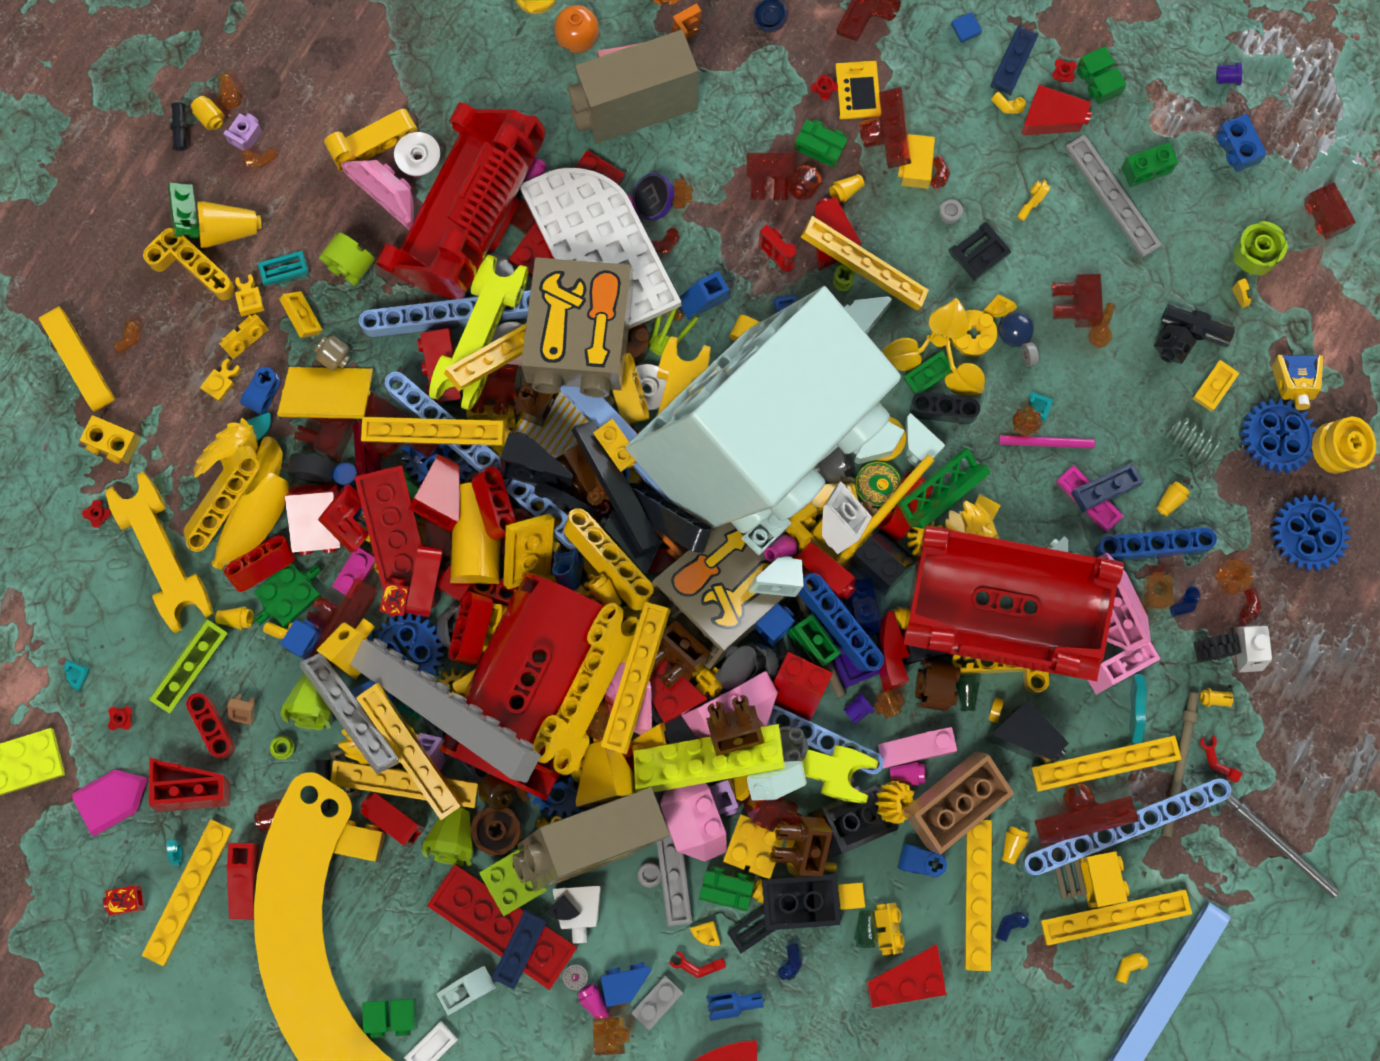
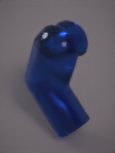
[1169,587,1200,617]
[995,912,1029,942]
[778,944,802,981]

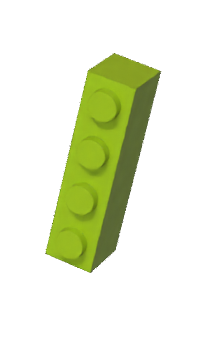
[147,619,228,714]

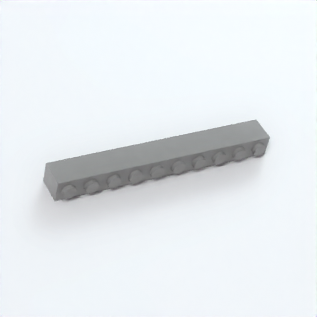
[350,639,541,783]

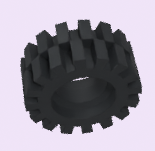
[1193,633,1241,662]

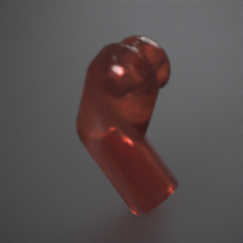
[930,155,950,189]
[651,228,680,252]
[1240,587,1261,623]

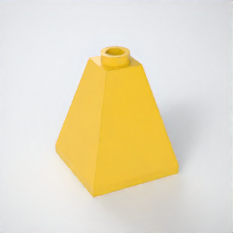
[576,737,637,807]

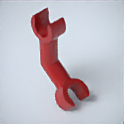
[1199,735,1242,783]
[669,952,726,978]

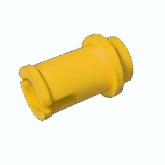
[1200,688,1233,707]

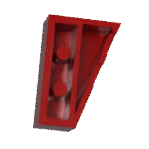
[417,328,462,403]
[649,660,708,725]
[149,757,230,812]
[865,944,947,1008]

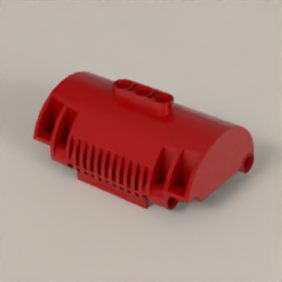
[375,102,546,299]
[904,525,1124,682]
[438,572,626,801]

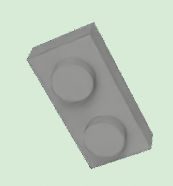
[631,976,683,1030]

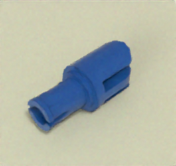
[706,991,764,1021]

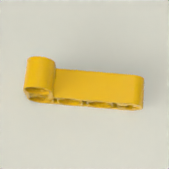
[324,109,418,172]
[143,228,235,300]
[950,655,1049,695]

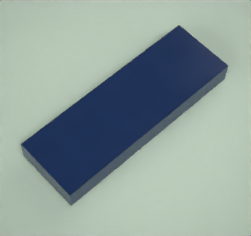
[990,26,1038,96]
[1071,463,1143,513]
[491,910,548,990]

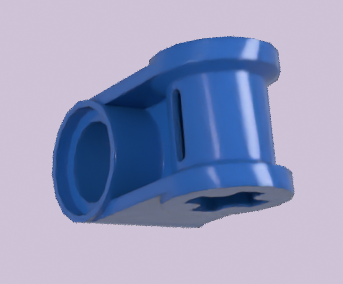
[240,367,281,415]
[552,548,584,591]
[897,844,947,877]

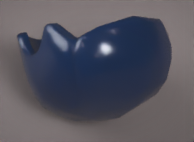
[753,0,788,33]
[998,311,1034,347]

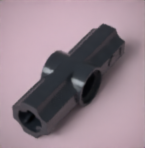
[1160,304,1235,347]

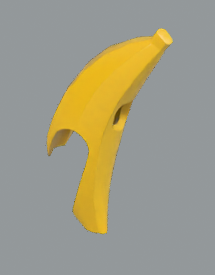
[211,437,289,570]

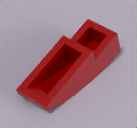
[877,611,910,692]
[692,1039,757,1061]

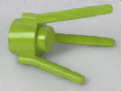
[649,308,699,356]

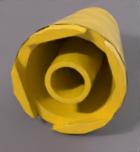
[198,201,261,248]

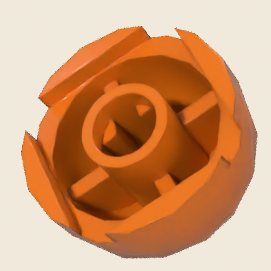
[554,5,599,53]

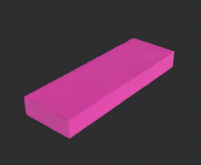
[1056,465,1124,533]

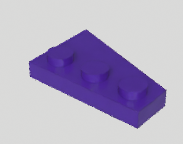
[819,617,879,688]

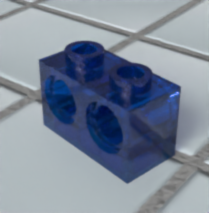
[848,578,881,635]

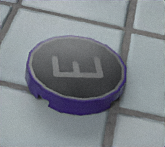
[632,174,674,220]

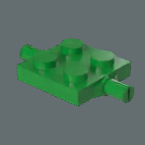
[253,563,322,629]

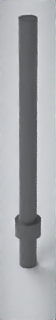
[1220,793,1340,898]

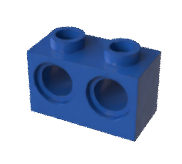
[1216,114,1267,172]
[754,603,795,648]
[280,619,325,660]

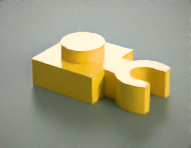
[235,274,264,317]
[200,358,241,403]

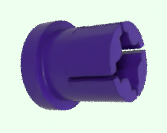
[1216,62,1242,86]
[843,693,875,724]

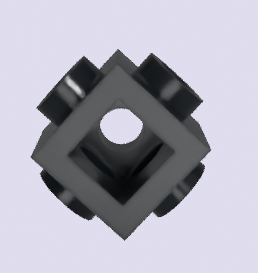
[1154,324,1197,364]

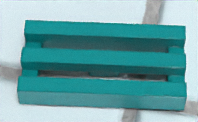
[257,250,309,287]

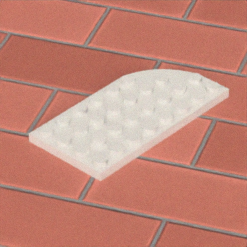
[520,168,682,329]

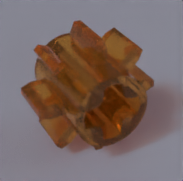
[671,179,692,209]
[1012,406,1042,437]
[873,690,905,719]

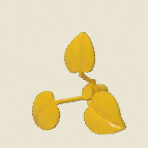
[881,298,985,396]

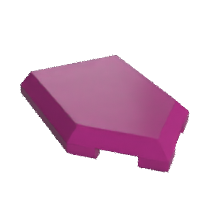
[71,769,149,837]

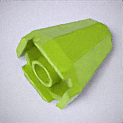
[280,673,333,730]
[422,806,474,866]

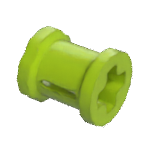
[833,264,855,292]

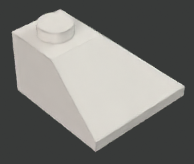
[822,482,872,554]

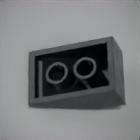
[500,432,573,495]
[808,784,898,860]
[762,874,841,931]

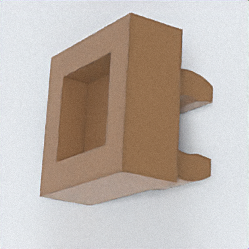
[227,694,255,725]

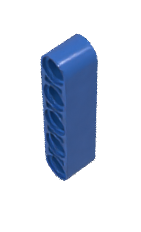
[1095,528,1217,561]
[798,573,884,671]

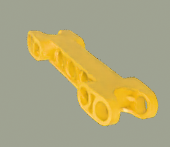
[629,336,711,484]
[105,471,213,634]
[533,603,639,775]

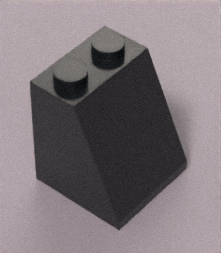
[598,510,663,577]
[850,530,916,596]
[986,700,1069,765]

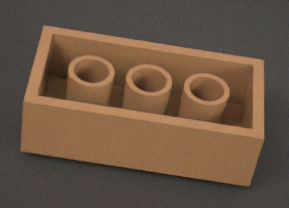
[902,751,1014,855]

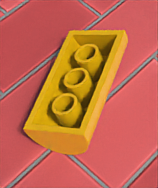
[450,483,501,584]

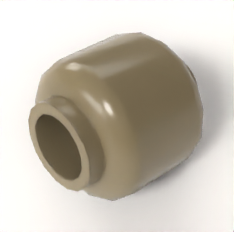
[314,336,350,370]

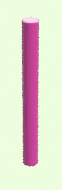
[999,435,1095,449]

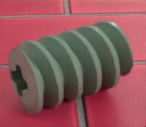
[1165,417,1220,465]

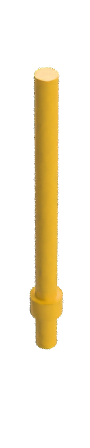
[835,455,934,566]

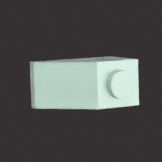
[844,296,892,334]
[905,413,945,468]
[749,556,803,597]
[747,761,807,800]
[437,966,496,1016]

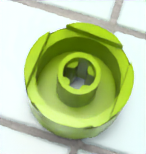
[1233,221,1288,276]
[318,232,375,287]

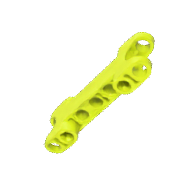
[429,255,528,410]
[802,745,878,803]

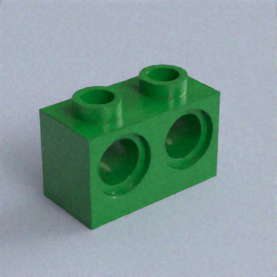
[1121,142,1179,187]

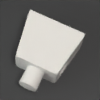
[1233,626,1272,673]
[553,886,601,944]

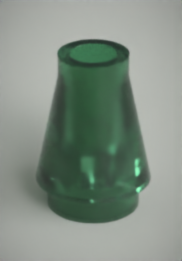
[956,676,980,711]
[854,910,878,948]

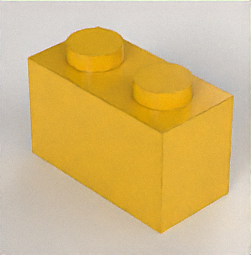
[898,134,935,189]
[333,820,386,862]

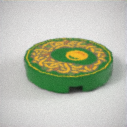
[854,461,901,508]

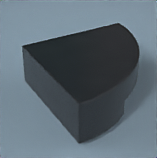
[545,895,580,920]

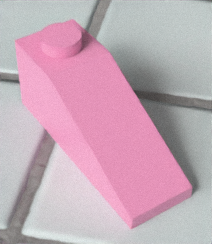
[1088,641,1160,695]
[878,727,957,769]

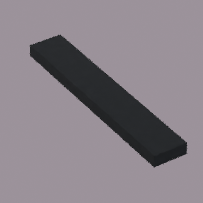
[571,421,662,554]

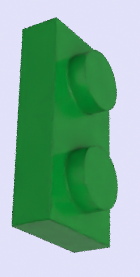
[903,351,953,395]

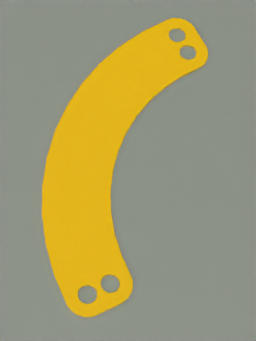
[254,772,394,1061]

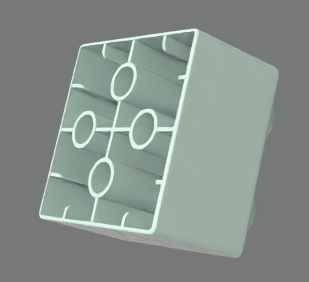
[625,286,900,533]

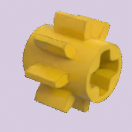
[695,667,724,697]

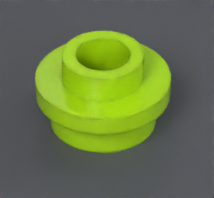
[270,735,295,760]

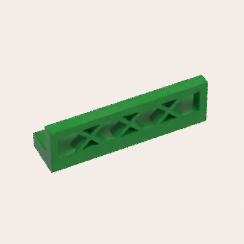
[897,448,991,529]

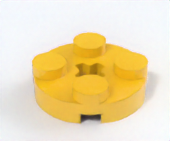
[950,310,997,357]

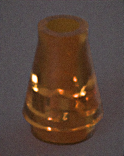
[218,73,242,109]

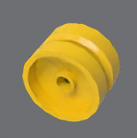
[1312,416,1376,474]

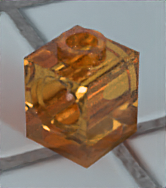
[1143,572,1174,609]

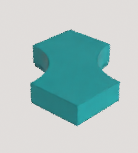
[1129,674,1147,743]

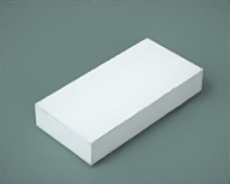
[404,1021,459,1061]

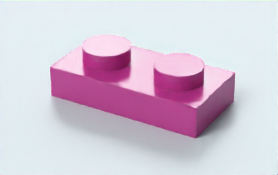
[332,546,376,599]

